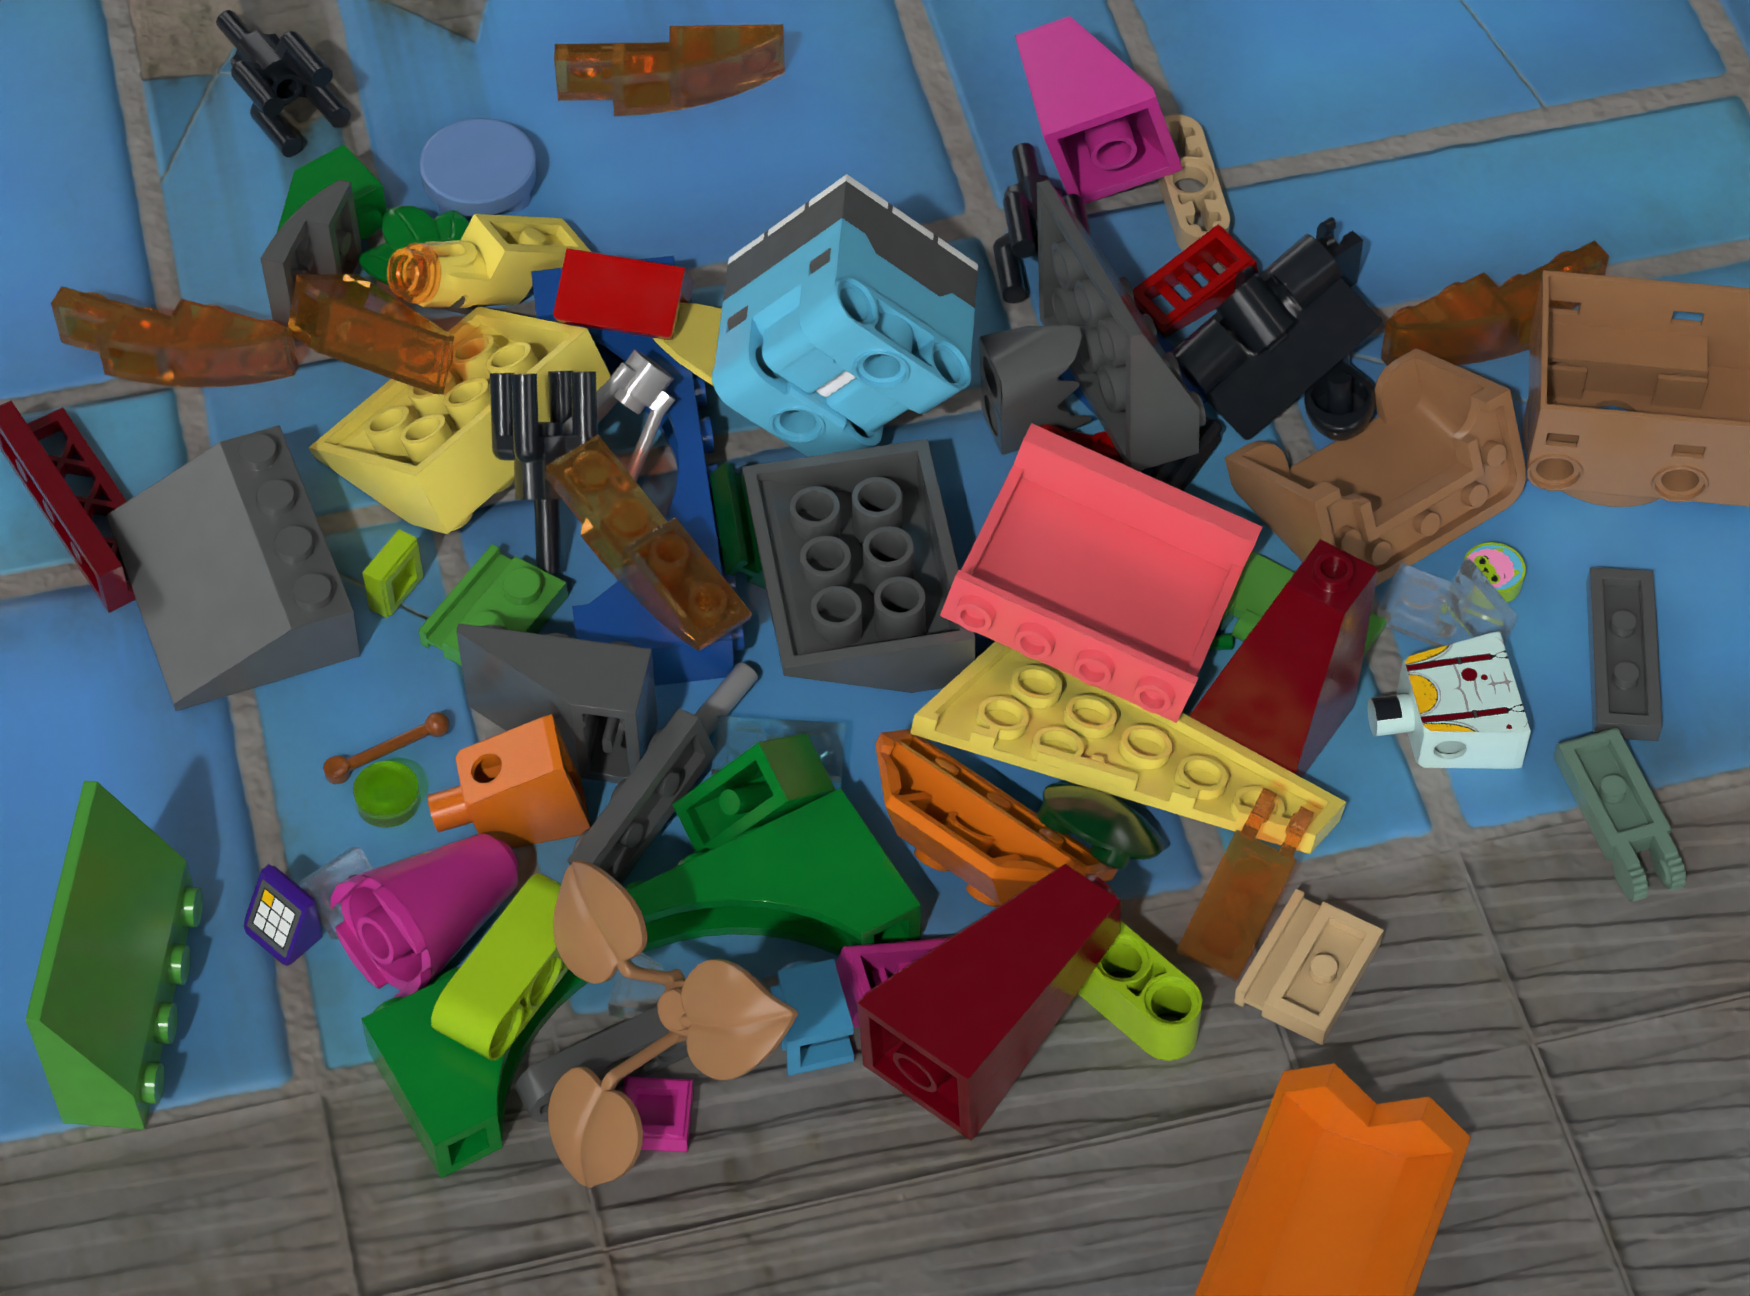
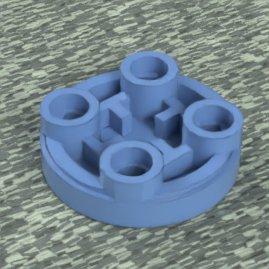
[420,118,537,219]

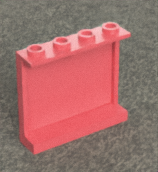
[940,423,1262,723]

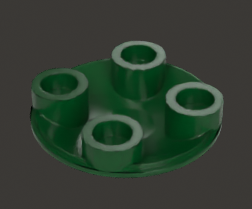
[1037,783,1164,870]

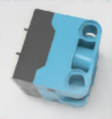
[712,174,978,457]

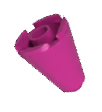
[330,834,519,997]

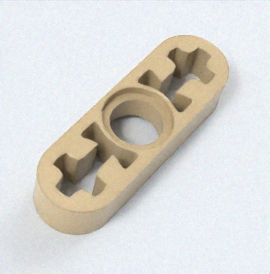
[1157,115,1230,251]

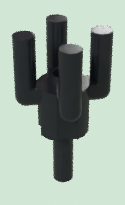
[216,10,351,157]
[993,143,1092,303]
[490,370,598,574]

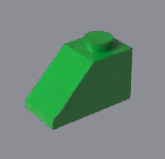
[672,733,836,853]

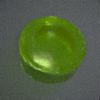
[353,761,421,828]

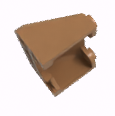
[1225,348,1526,587]

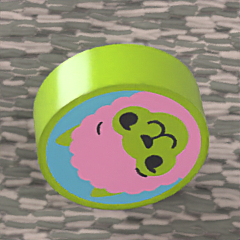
[1460,542,1526,606]

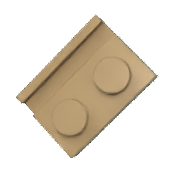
[1234,889,1384,1045]

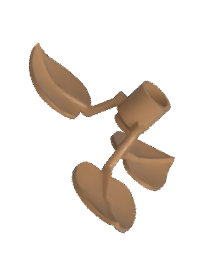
[548,861,798,1189]

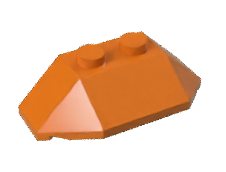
[875,729,1118,907]

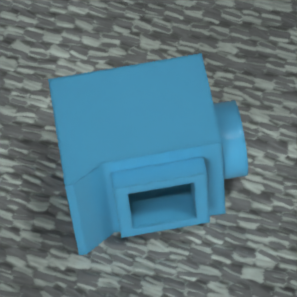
[770,958,854,1076]

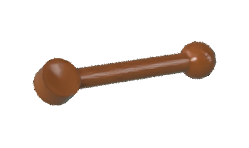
[323,712,450,784]

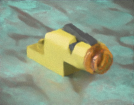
[387,214,591,314]

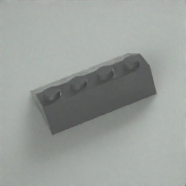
[1037,180,1206,471]
[106,425,360,711]
[742,439,975,693]

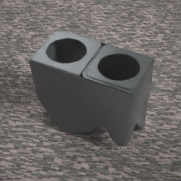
[979,325,1092,455]

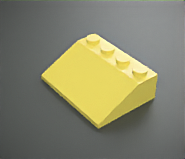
[308,306,611,534]

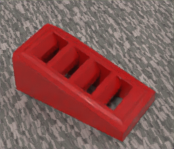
[1132,224,1258,338]

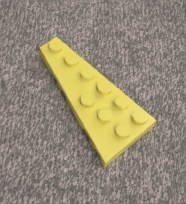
[910,641,1346,854]

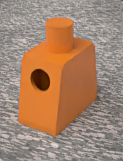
[427,714,592,849]

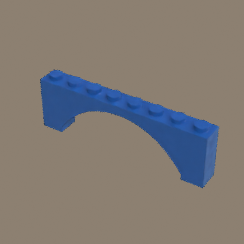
[531,256,745,686]

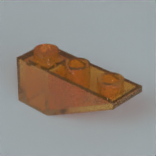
[287,274,454,394]

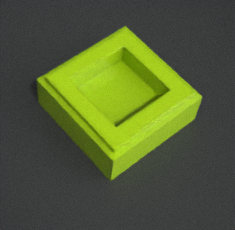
[362,529,424,618]

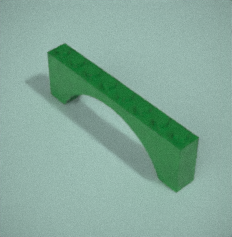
[361,788,921,1179]

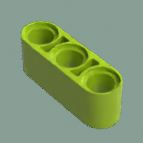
[431,873,569,1060]
[1078,920,1203,1061]

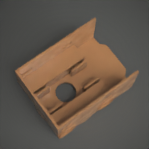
[1522,270,1750,507]

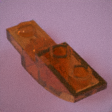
[554,24,785,116]
[1380,240,1609,366]
[51,286,299,388]
[545,435,752,651]

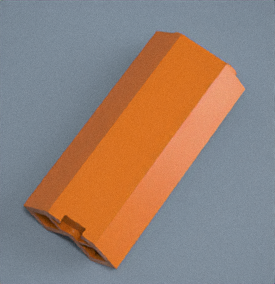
[1194,1063,1471,1296]

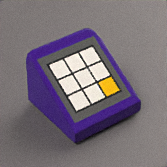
[244,864,323,966]

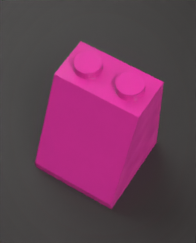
[1015,16,1183,204]

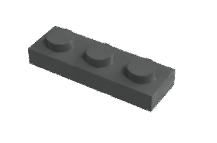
[1586,567,1662,741]
[567,708,716,884]

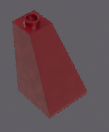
[1189,539,1378,778]
[857,864,1121,1141]

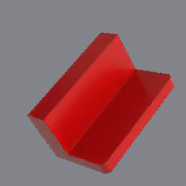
[553,248,694,340]

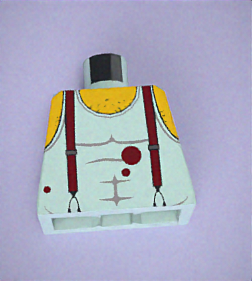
[1368,632,1531,769]

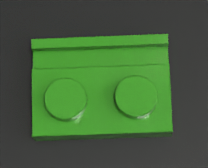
[418,544,568,666]

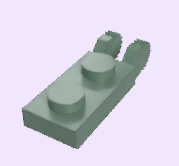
[1553,728,1687,902]

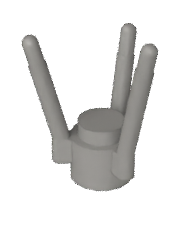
[563,349,675,511]

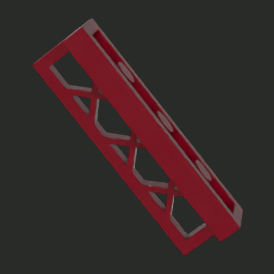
[0,401,135,613]

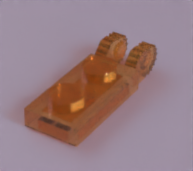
[1176,788,1314,982]

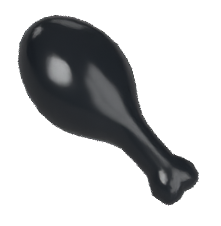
[1304,352,1375,441]

